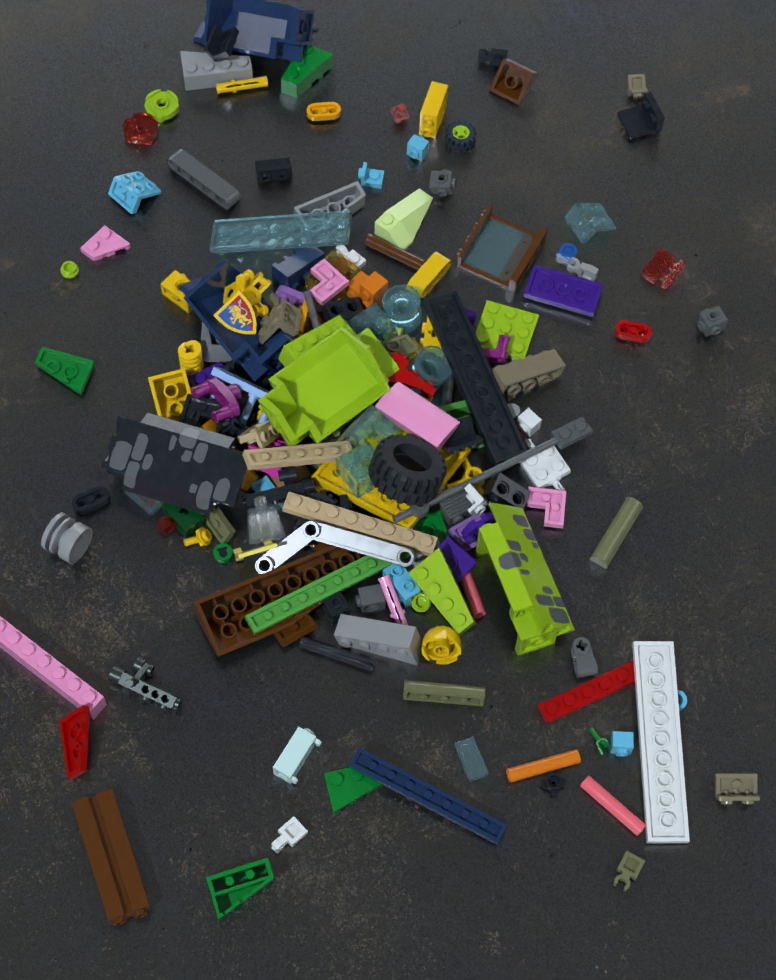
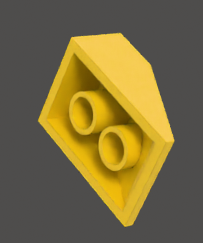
[148,368,191,422]

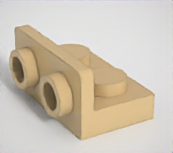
[237,420,279,449]

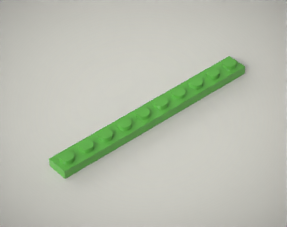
[245,530,418,635]

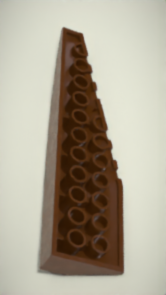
[192,527,415,657]

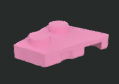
[80,225,131,261]

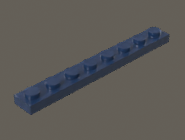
[349,747,507,845]

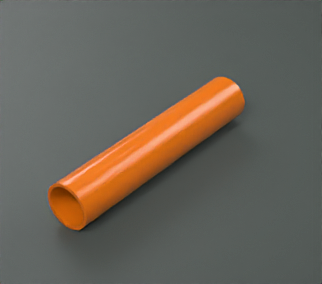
[506,749,581,783]

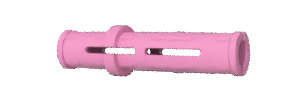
[378,575,408,625]

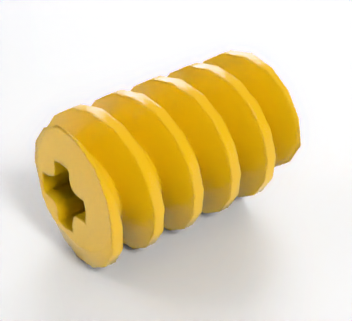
[178,340,204,376]

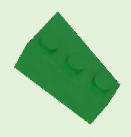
[281,46,334,98]
[206,858,274,921]

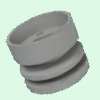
[41,512,93,564]

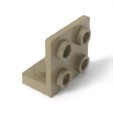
[258,299,302,345]

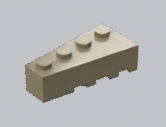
[492,349,566,401]

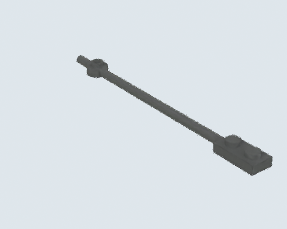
[392,416,593,523]

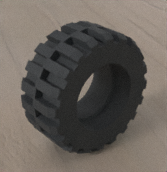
[368,434,447,506]

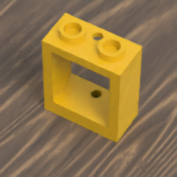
[419,81,448,139]

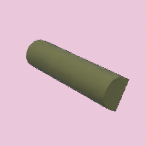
[590,497,643,569]
[403,680,485,706]

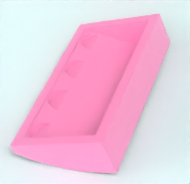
[375,382,460,451]

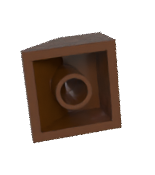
[489,59,538,105]

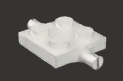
[520,439,571,491]

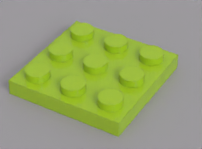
[476,300,539,361]

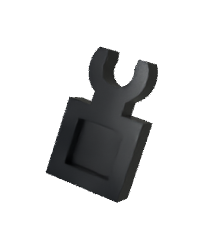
[478,48,508,66]

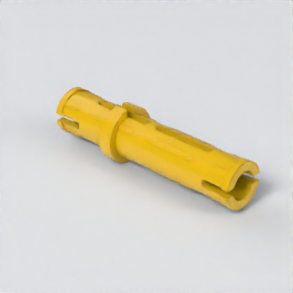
[216,76,268,94]

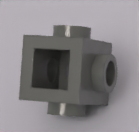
[429,169,457,196]
[697,306,728,337]

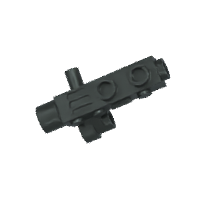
[108,657,183,711]

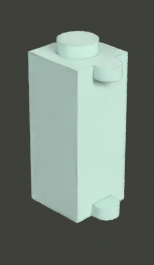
[273,726,322,784]

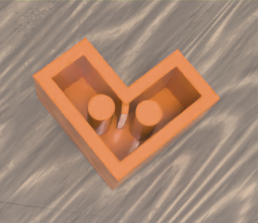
[346,271,388,314]

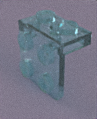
[564,203,616,244]

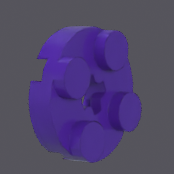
[461,513,496,545]

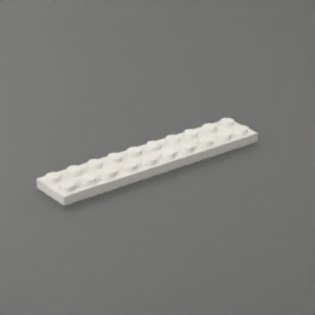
[632,641,690,843]

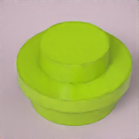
[60,261,79,279]
[411,593,431,612]

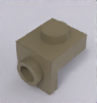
[627,74,648,99]

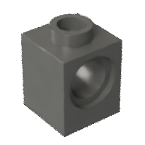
[355,584,385,614]

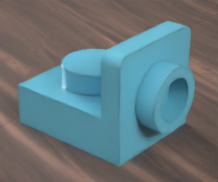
[358,162,384,189]

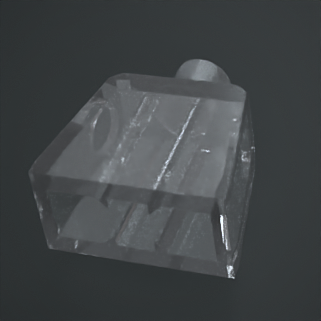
[247,496,286,544]

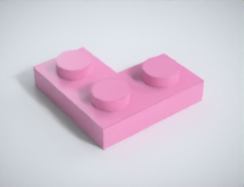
[309,259,349,306]
[526,487,566,529]

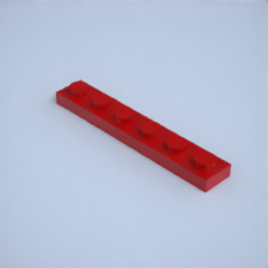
[537,661,635,724]

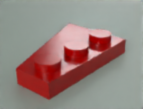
[59,705,90,779]

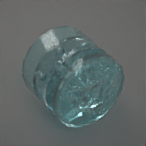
[382,284,422,333]
[407,346,452,391]

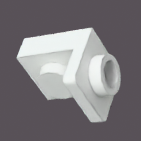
[464,483,488,516]

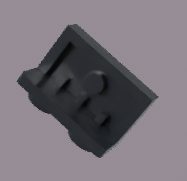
[204,25,239,62]

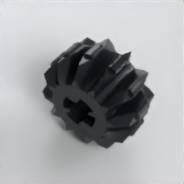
[216,417,247,448]

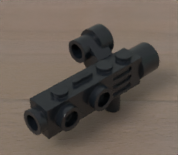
[241,466,316,509]

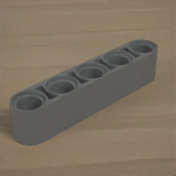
[167,148,241,210]

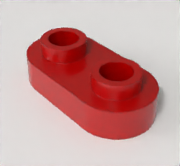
[615,320,652,343]

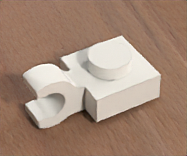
[335,243,366,274]
[271,816,308,854]

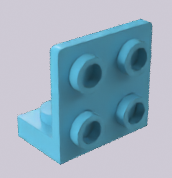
[108,171,161,214]

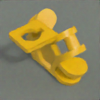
[223,269,272,317]

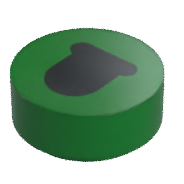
[213,543,233,564]

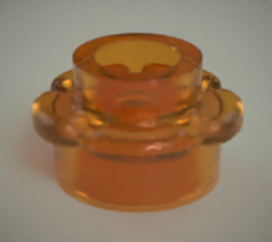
[332,258,349,275]

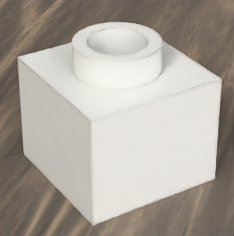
[516,408,542,437]

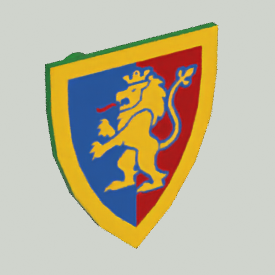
[213,290,257,334]

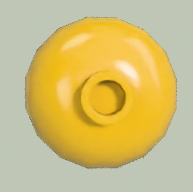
[421,626,462,665]

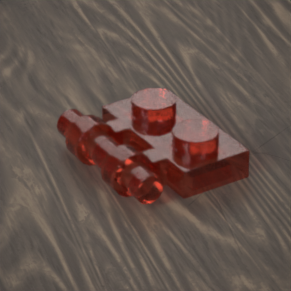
[640,248,686,289]

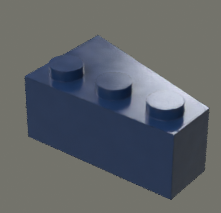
[271,241,325,291]

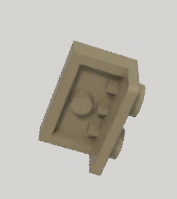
[715,773,760,804]

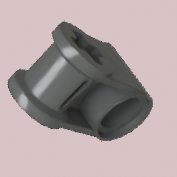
[571,637,598,678]

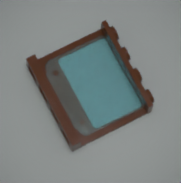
[456,204,547,292]

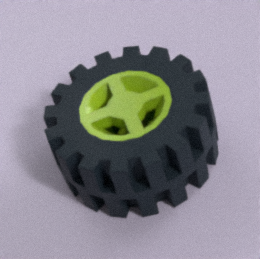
[445,120,476,153]

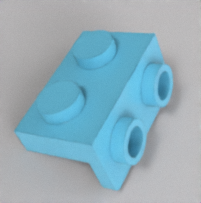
[383,563,421,609]

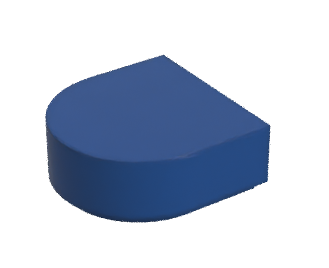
[556,243,577,263]

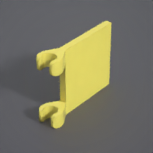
[233,538,278,562]

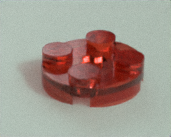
[123,113,158,145]

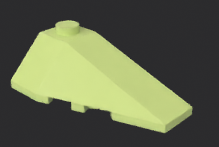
[374,188,433,250]

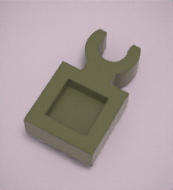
[613,850,645,892]

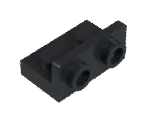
[255,157,292,182]

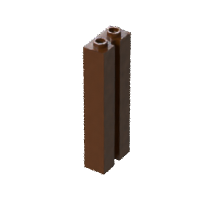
[71,788,151,926]

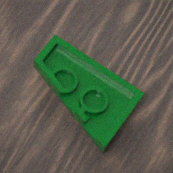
[35,347,95,395]
[324,767,382,815]

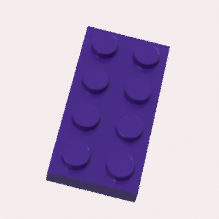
[524,265,603,317]

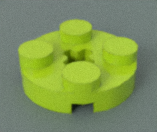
[145,89,179,123]

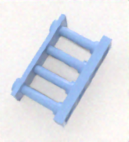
[209,367,270,429]

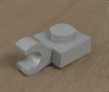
[566,257,599,282]

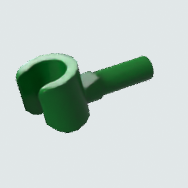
[589,727,611,755]

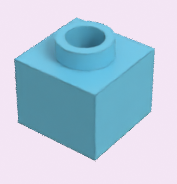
[407,134,429,161]
[610,731,634,757]

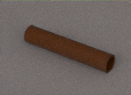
[364,233,426,270]

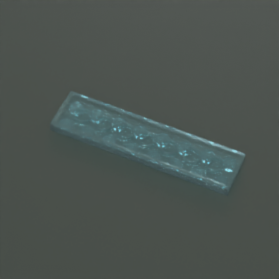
[209,210,352,254]

